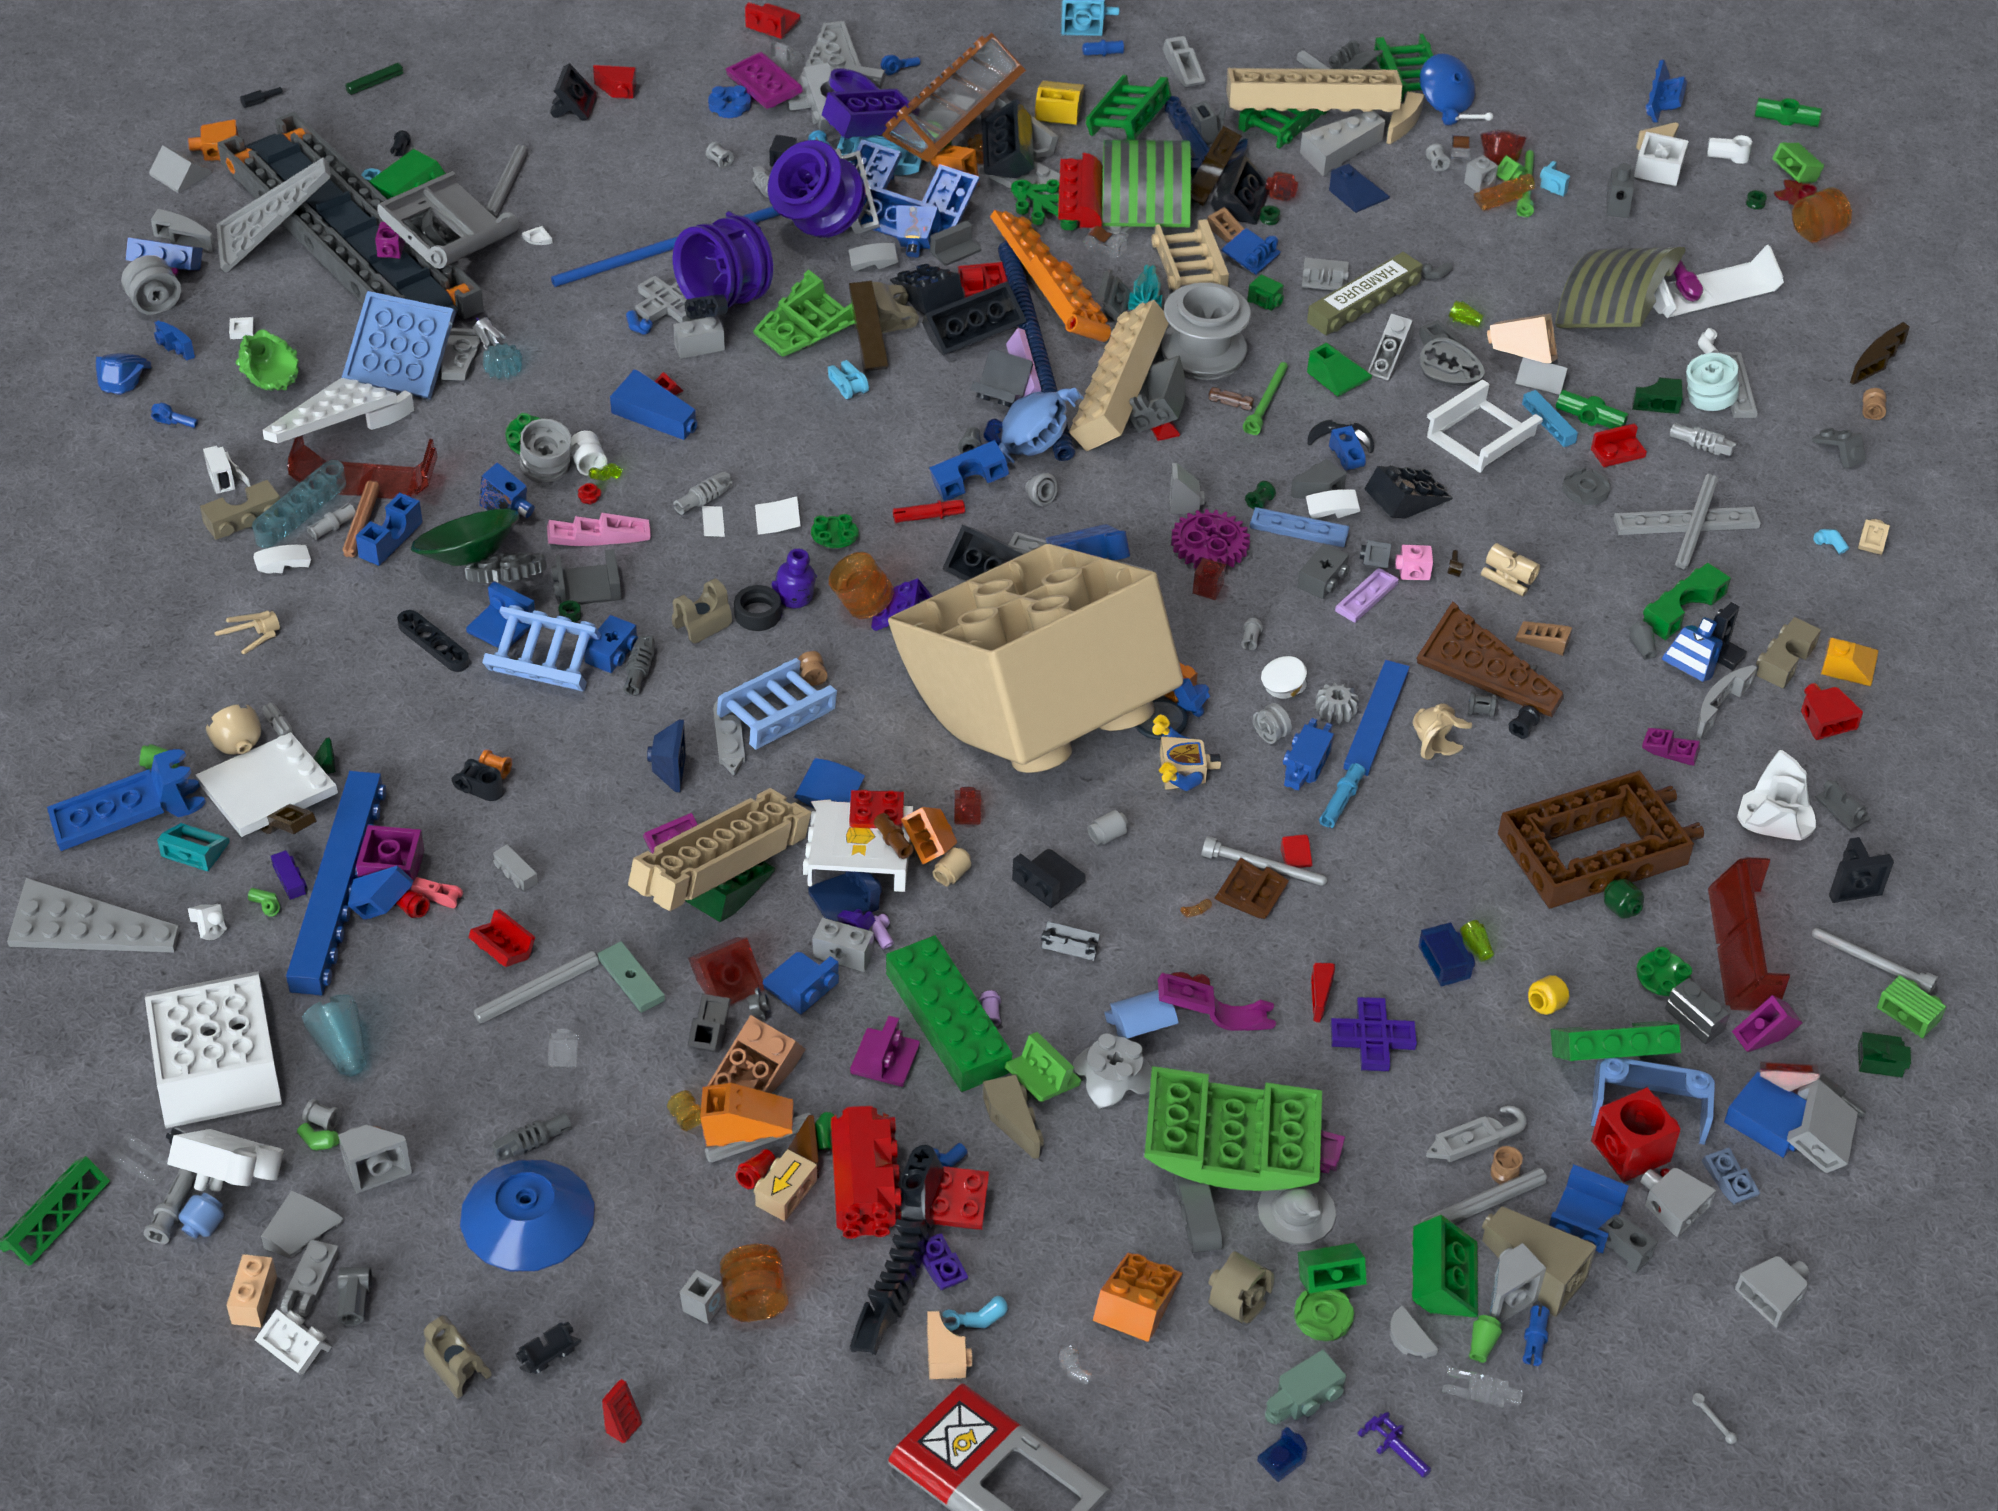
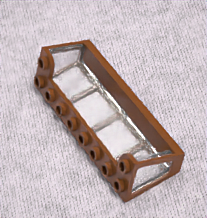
[881,32,1026,162]

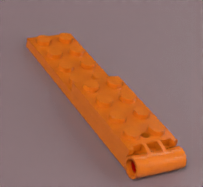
[990,210,1111,342]

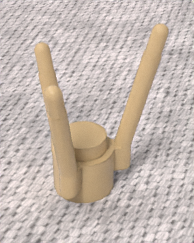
[214,611,280,654]

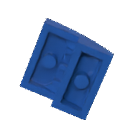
[794,758,865,808]

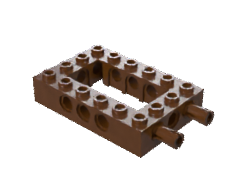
[1498,770,1704,909]

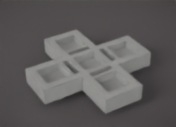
[635,276,691,323]

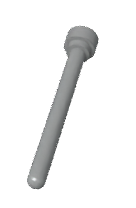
[1201,836,1327,886]
[1811,928,1938,995]

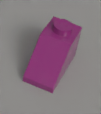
[1732,995,1803,1052]

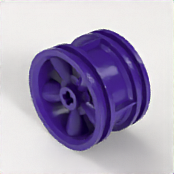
[673,215,773,308]

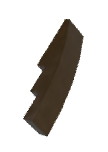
[1850,322,1910,385]

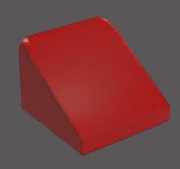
[654,372,684,395]
[1280,834,1312,868]

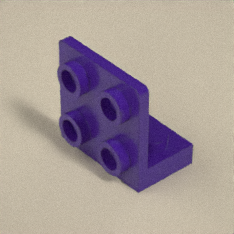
[871,578,933,631]

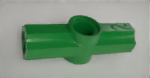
[1755,98,1822,127]
[1555,390,1629,429]

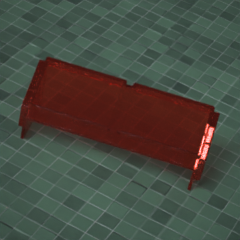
[1708,857,1790,1011]

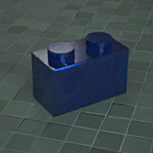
[1418,922,1475,987]

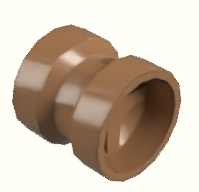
[1862,388,1887,420]
[798,651,827,686]
[1490,1146,1523,1184]

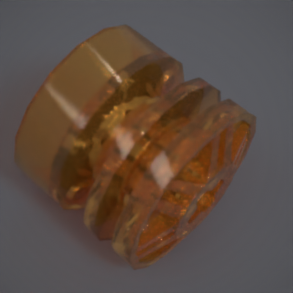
[1792,187,1852,243]
[829,552,894,619]
[719,1244,788,1322]

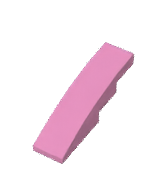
[547,513,651,546]

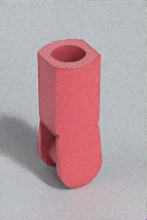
[411,877,463,909]

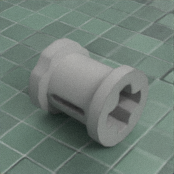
[706,142,734,169]
[1426,143,1450,171]
[302,1099,341,1131]

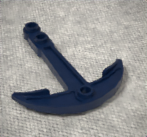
[1164,96,1248,175]

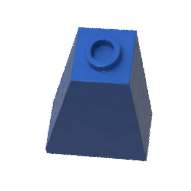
[610,369,698,440]

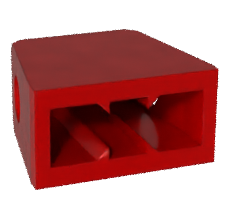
[1801,683,1863,740]

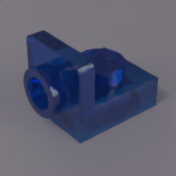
[1257,1427,1308,1482]

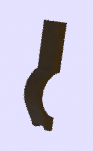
[1191,126,1242,206]
[260,804,317,834]

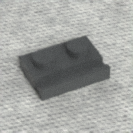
[1096,269,1130,322]

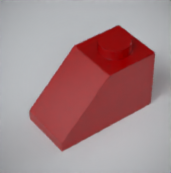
[593,65,637,99]

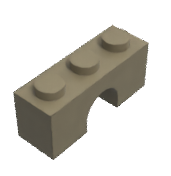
[200,480,283,540]
[1756,617,1821,689]

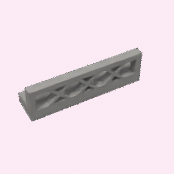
[979,96,1058,158]
[834,148,880,234]

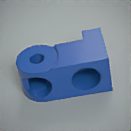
[1329,426,1366,471]

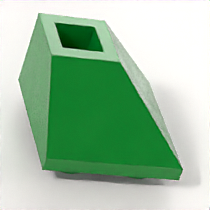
[1307,342,1372,397]

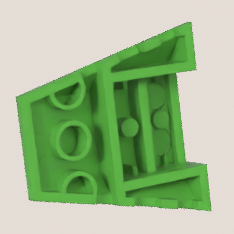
[753,269,855,357]

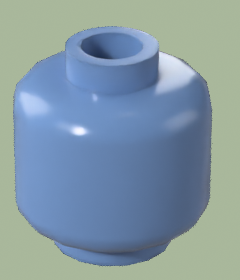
[179,1193,224,1239]

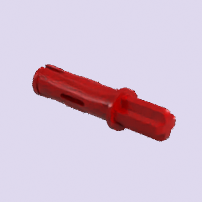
[892,500,965,524]

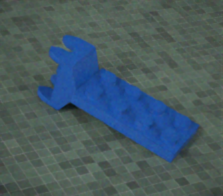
[47,749,206,851]

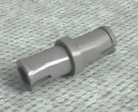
[307,503,356,540]

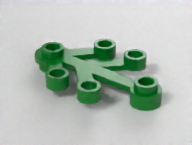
[1011,179,1078,231]

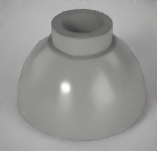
[1025,473,1058,507]

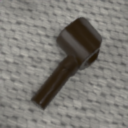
[1447,550,1464,577]

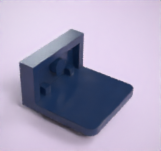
[808,871,882,922]

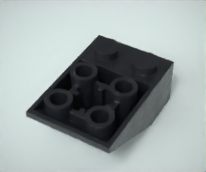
[890,264,964,314]
[1364,465,1453,519]

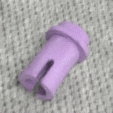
[979,991,1001,1027]

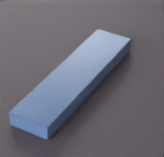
[1250,507,1350,547]

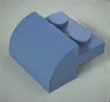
[1104,990,1178,1038]

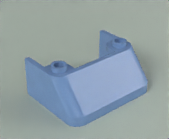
[1591,1057,1715,1145]

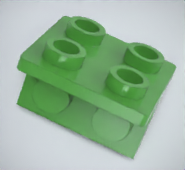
[1005,1032,1081,1102]

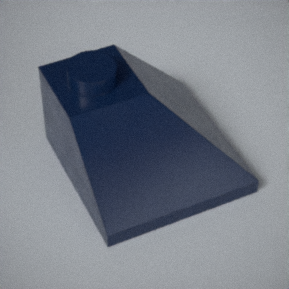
[1329,163,1390,213]
[647,719,686,792]

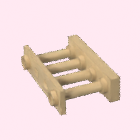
[1151,219,1229,292]

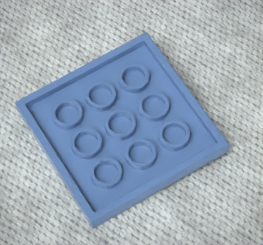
[342,291,456,399]

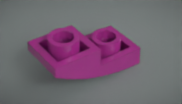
[1642,728,1700,766]

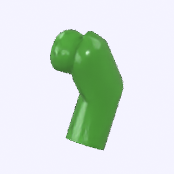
[248,888,281,916]
[297,1123,339,1150]

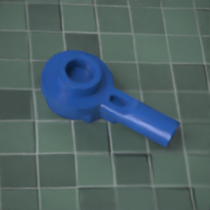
[881,55,920,75]
[151,403,198,428]

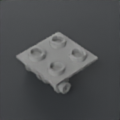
[1302,258,1349,290]

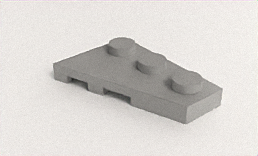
[440,328,482,381]

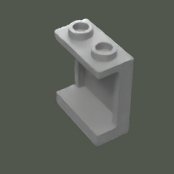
[1787,1080,1858,1173]

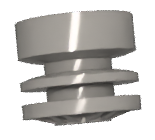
[520,419,571,483]

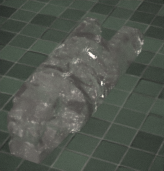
[1442,1366,1523,1408]

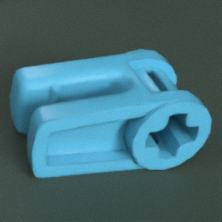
[828,360,869,399]

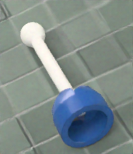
[1442,108,1493,125]

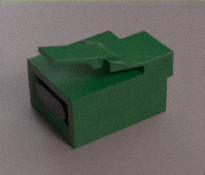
[1858,1032,1911,1078]

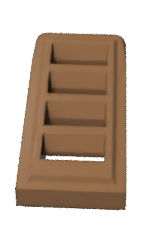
[1207,207,1244,243]
[1515,621,1572,656]

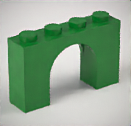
[1551,1021,1681,1061]

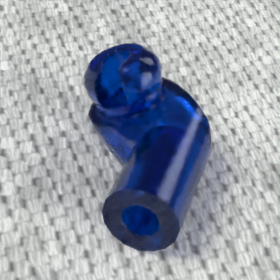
[983,418,1002,446]

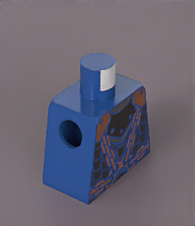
[479,463,535,518]

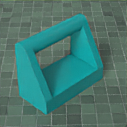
[157,823,230,872]

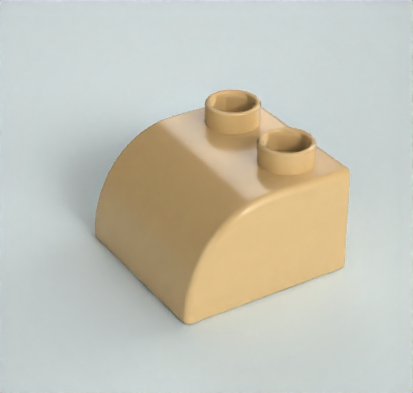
[888,544,1183,773]

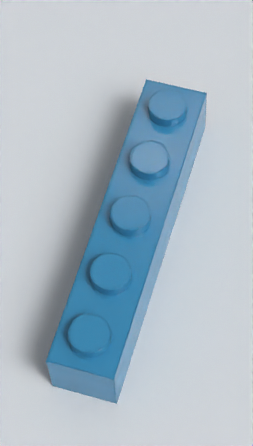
[1522,390,1578,447]

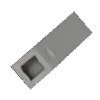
[1368,314,1414,381]

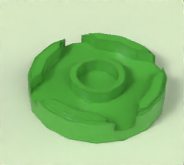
[1294,1289,1354,1341]

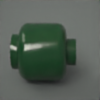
[1604,879,1644,919]

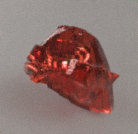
[1480,129,1527,165]

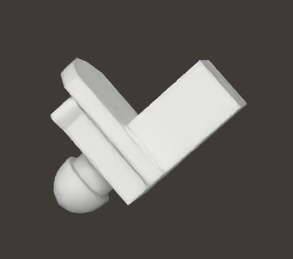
[188,904,227,940]

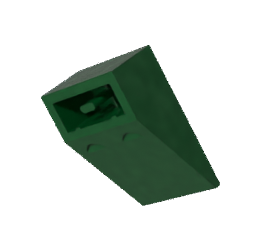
[685,861,775,922]

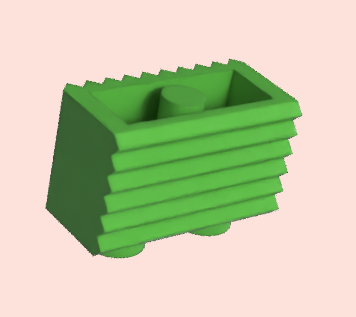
[1772,142,1824,183]
[1877,975,1947,1038]

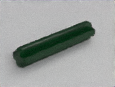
[345,63,404,95]

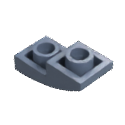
[1701,1148,1760,1204]

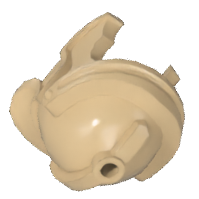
[1413,704,1472,760]

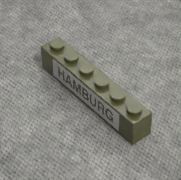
[1307,252,1423,336]

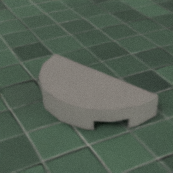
[1390,1305,1438,1358]

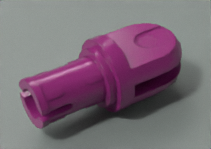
[1673,260,1704,301]

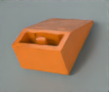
[700,1083,794,1147]
[1093,1253,1183,1342]

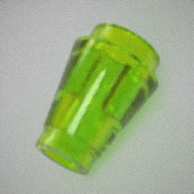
[1448,300,1484,327]
[1460,920,1494,962]

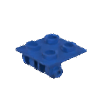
[1221,228,1281,275]

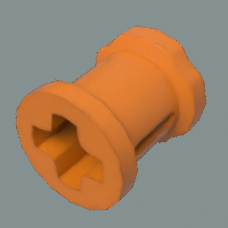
[478,749,512,779]

